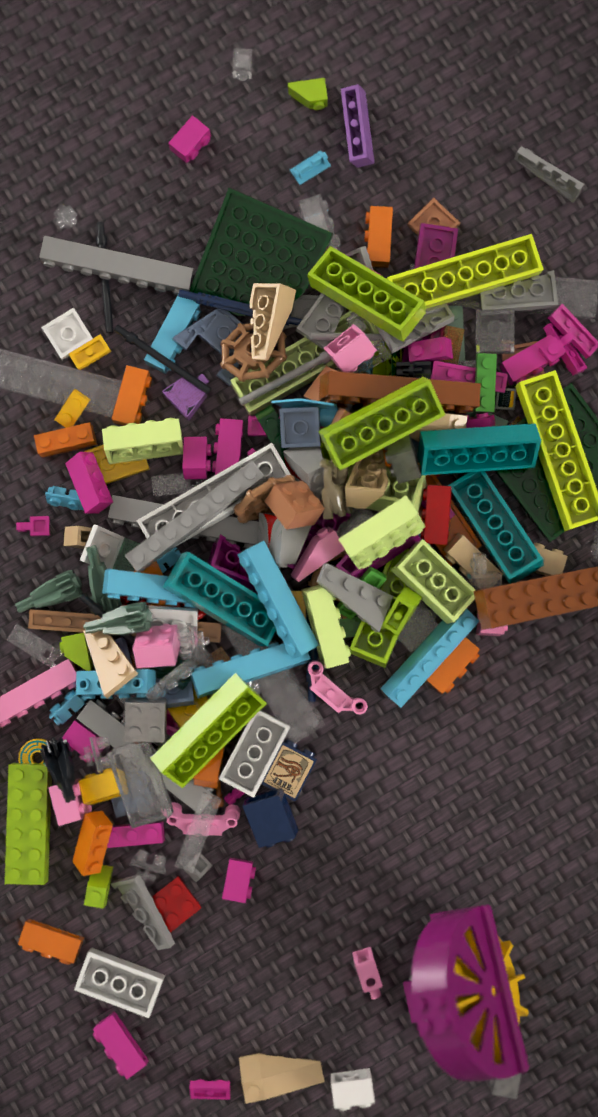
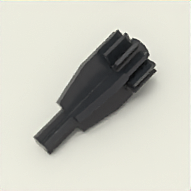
[40,737,76,803]

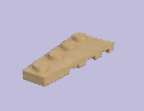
[84,619,138,699]

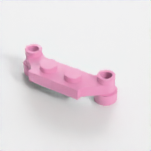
[307,660,367,714]
[166,802,241,836]

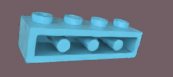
[76,669,156,699]

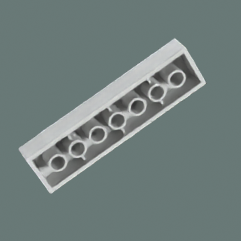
[136,443,291,546]

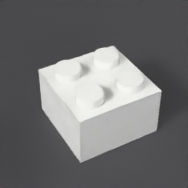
[331,1068,375,1111]

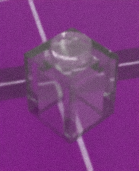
[232,49,253,80]

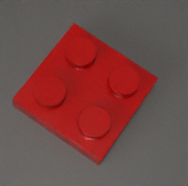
[152,876,202,933]

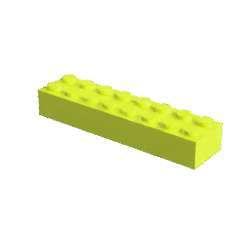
[386,234,544,309]
[515,370,598,531]

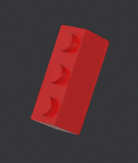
[420,485,452,545]

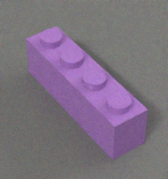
[341,84,374,168]

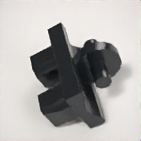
[396,361,431,379]

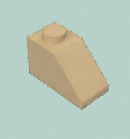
[64,526,92,548]

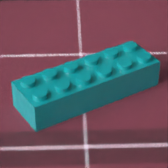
[417,424,541,476]
[448,471,544,584]
[163,552,276,646]

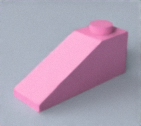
[291,527,345,582]

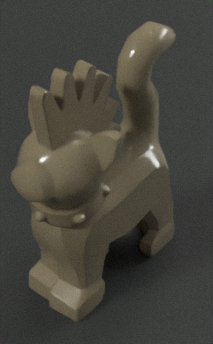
[320,459,353,519]

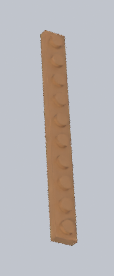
[28,609,222,643]

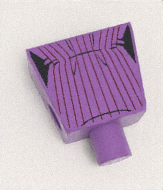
[162,374,209,421]

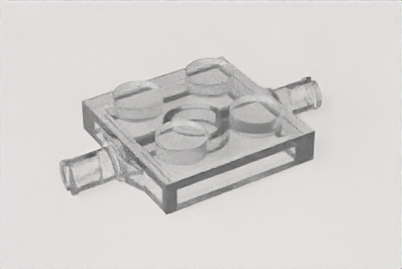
[395,601,438,653]

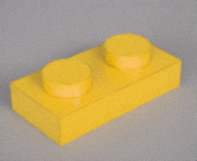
[69,334,111,371]
[54,389,91,428]

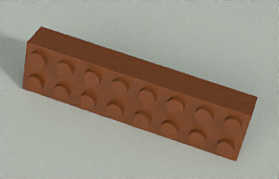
[319,371,481,414]
[474,566,598,630]

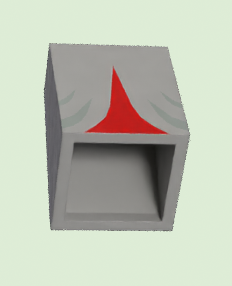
[283,446,324,500]
[257,513,312,567]

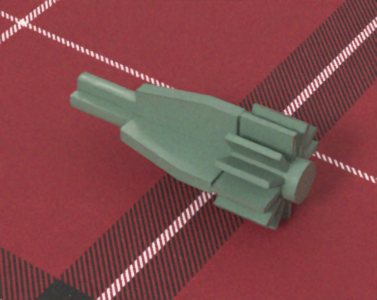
[86,545,122,613]
[15,570,83,613]
[83,602,153,635]

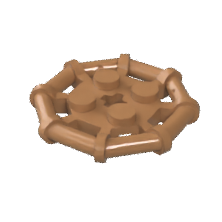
[220,323,287,382]
[233,475,295,524]

